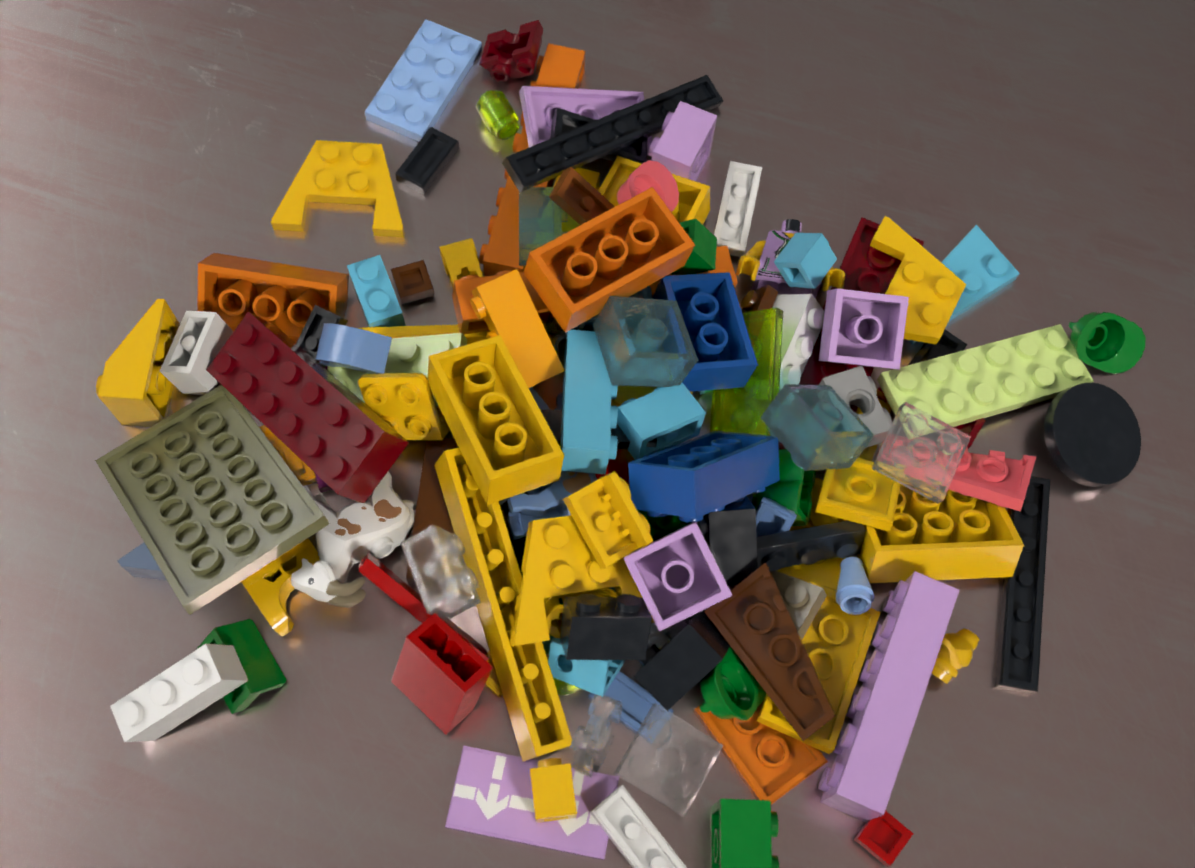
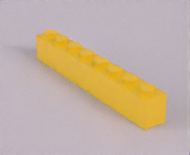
[434,448,574,762]

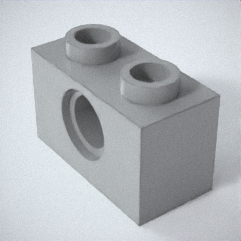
[815,366,892,455]

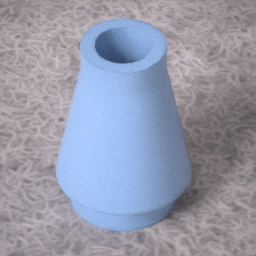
[835,557,875,615]

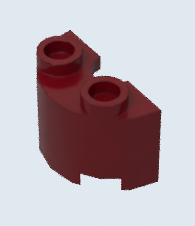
[479,20,543,82]

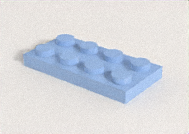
[365,19,482,142]

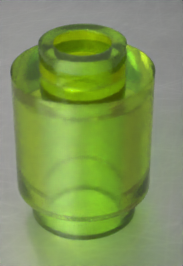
[476,90,520,140]

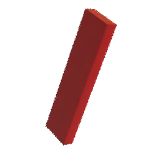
[358,552,489,661]

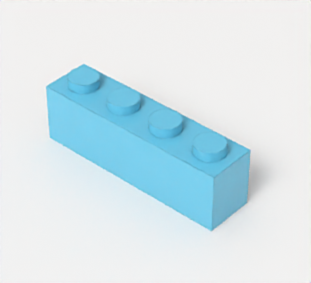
[560,330,618,474]

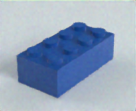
[628,431,780,522]

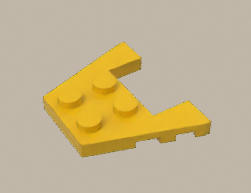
[271,140,405,237]
[870,216,966,344]
[510,515,654,647]

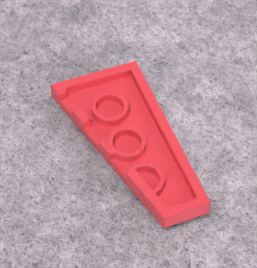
[876,435,1036,511]

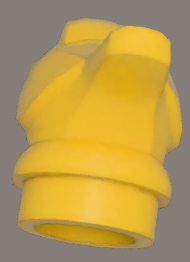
[932,628,980,684]

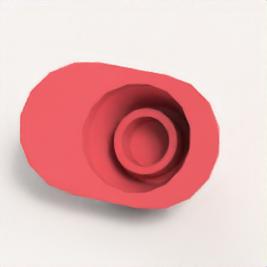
[617,160,679,212]

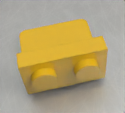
[358,373,450,440]

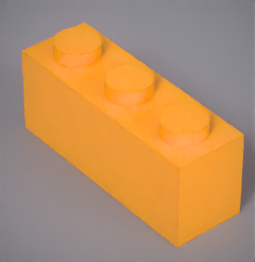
[470,269,565,388]

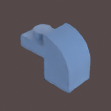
[316,323,392,374]

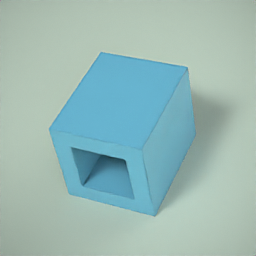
[774,232,837,289]

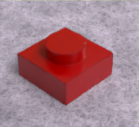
[854,810,914,867]

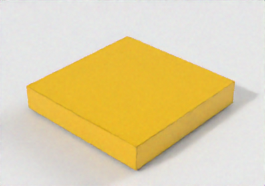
[816,451,904,532]

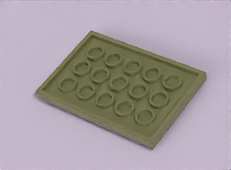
[95,385,329,615]

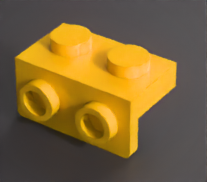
[563,471,653,569]

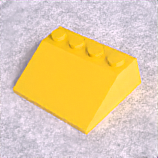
[857,476,1024,583]

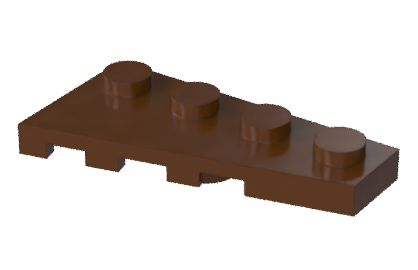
[704,563,836,741]

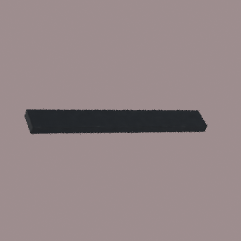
[502,75,724,192]

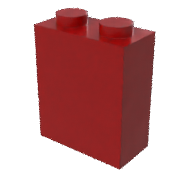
[391,613,493,735]

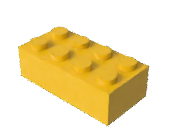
[428,335,564,505]

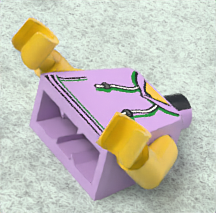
[735,219,845,299]

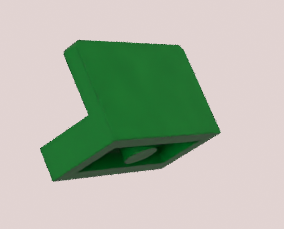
[197,619,286,714]

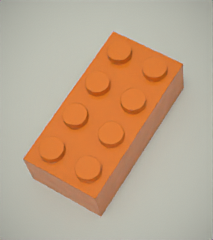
[524,187,695,333]

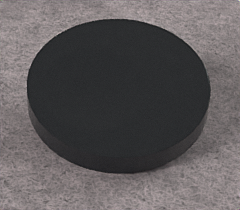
[1044,383,1141,487]

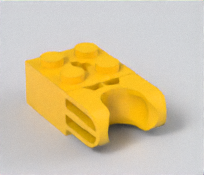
[241,538,320,637]

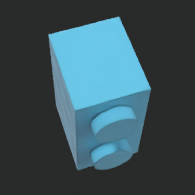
[347,255,406,327]
[617,381,706,460]

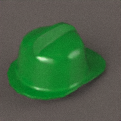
[1068,312,1146,374]
[699,647,766,721]

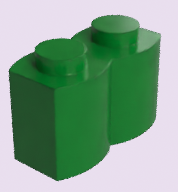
[752,448,816,526]

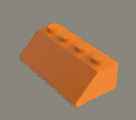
[197,253,349,343]

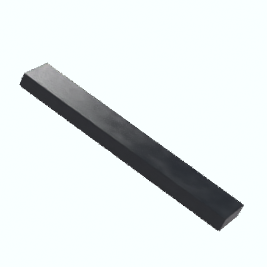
[995,476,1050,694]

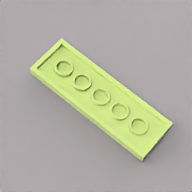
[877,324,1094,440]

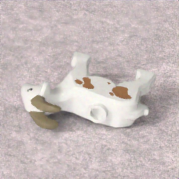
[291,471,417,608]

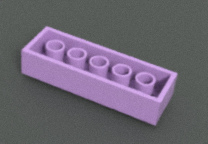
[818,571,959,822]

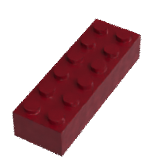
[206,312,409,503]

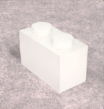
[160,311,234,395]

